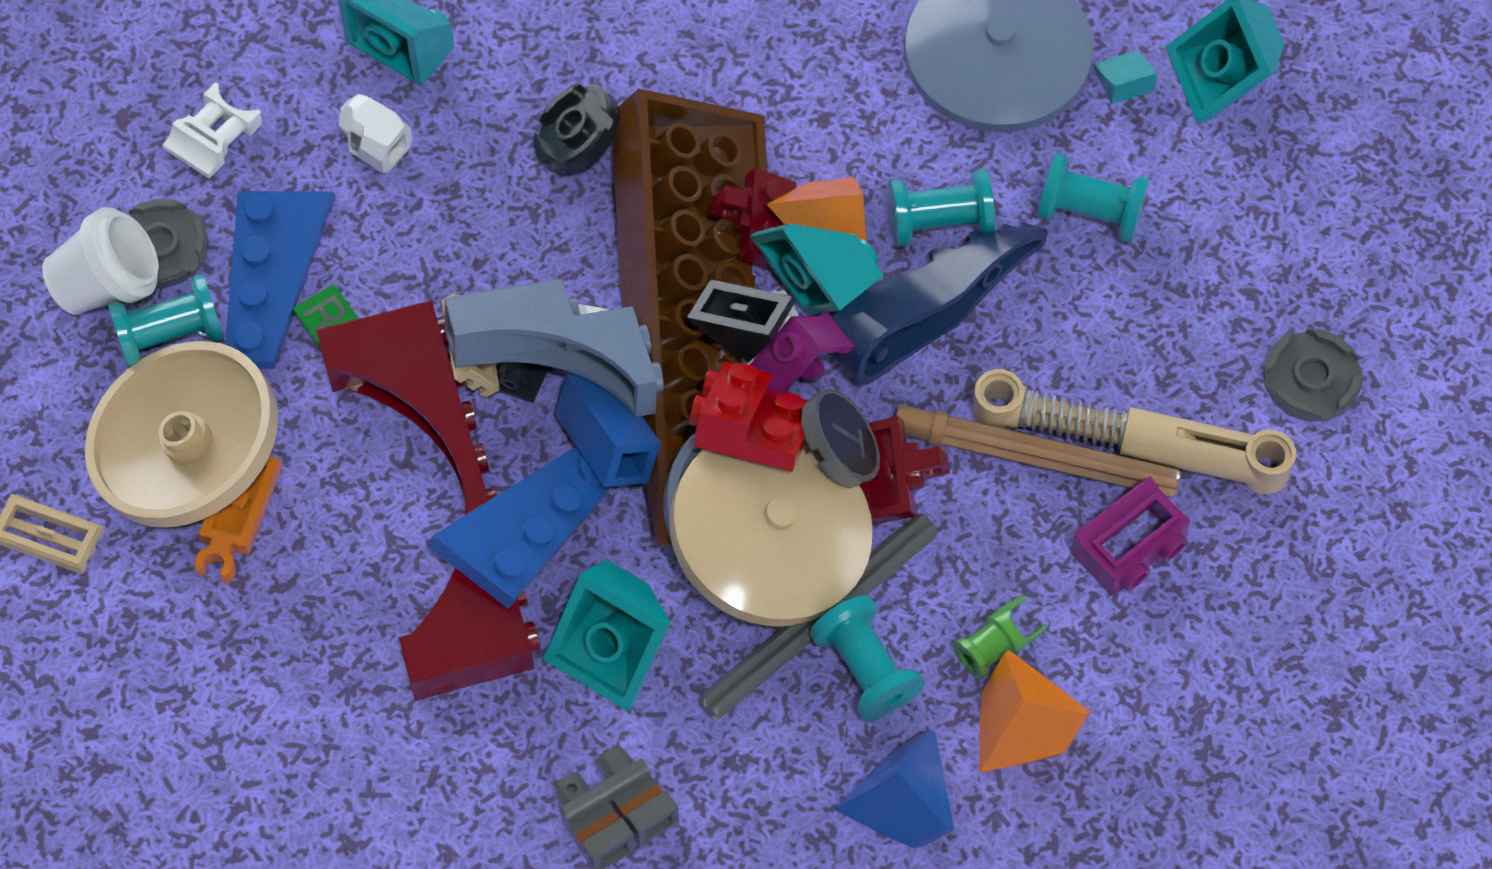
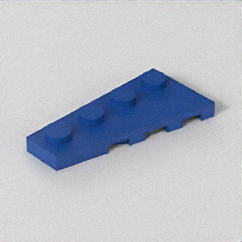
[225,191,335,369]
[427,447,614,609]

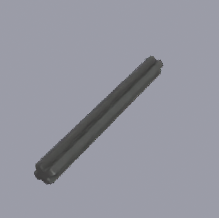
[699,514,937,720]

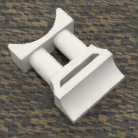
[163,83,262,178]

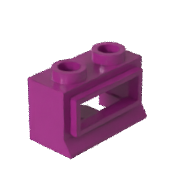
[750,310,854,393]
[1071,476,1190,596]

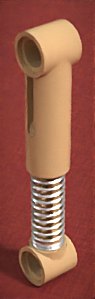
[972,369,1296,494]

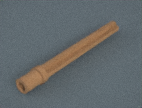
[897,404,1180,498]

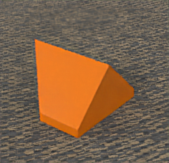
[767,177,867,242]
[979,650,1091,773]

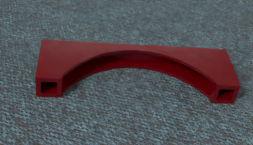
[316,300,541,701]

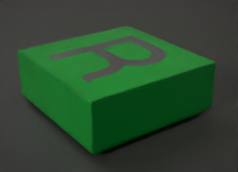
[292,284,359,351]

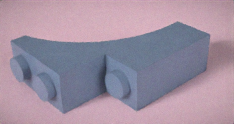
[444,279,664,417]

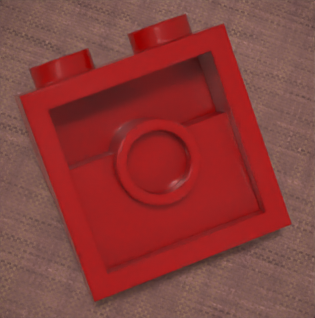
[689,361,808,472]

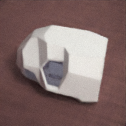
[338,94,412,174]

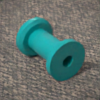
[1038,152,1150,243]
[888,169,995,247]
[107,274,224,368]
[810,595,925,722]

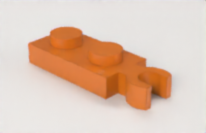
[194,456,282,584]

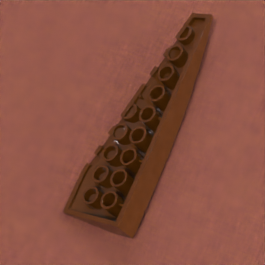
[612,88,768,548]

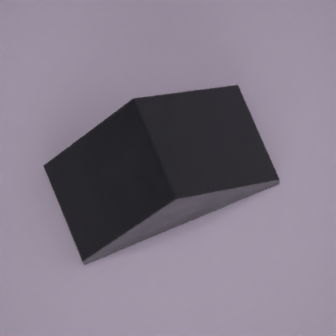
[687,280,795,363]

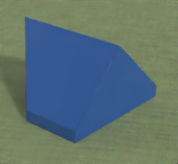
[833,731,955,848]

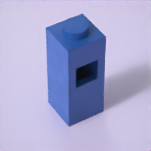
[555,373,661,487]

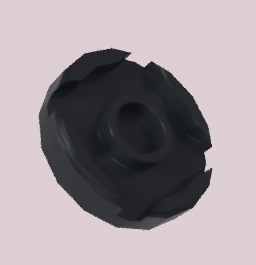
[533,83,620,174]

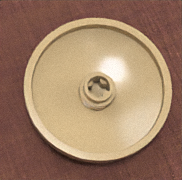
[85,341,278,528]
[669,442,873,627]

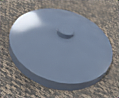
[905,0,1093,132]

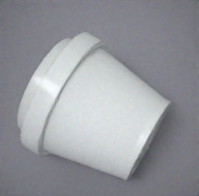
[42,207,159,315]

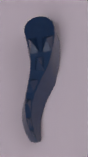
[827,222,1048,384]

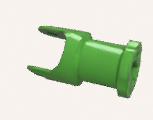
[953,595,1047,680]

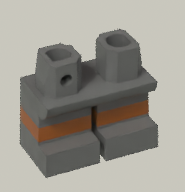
[554,745,679,869]

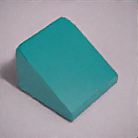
[1093,51,1158,104]

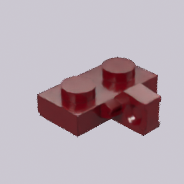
[710,167,797,270]
[859,416,950,526]

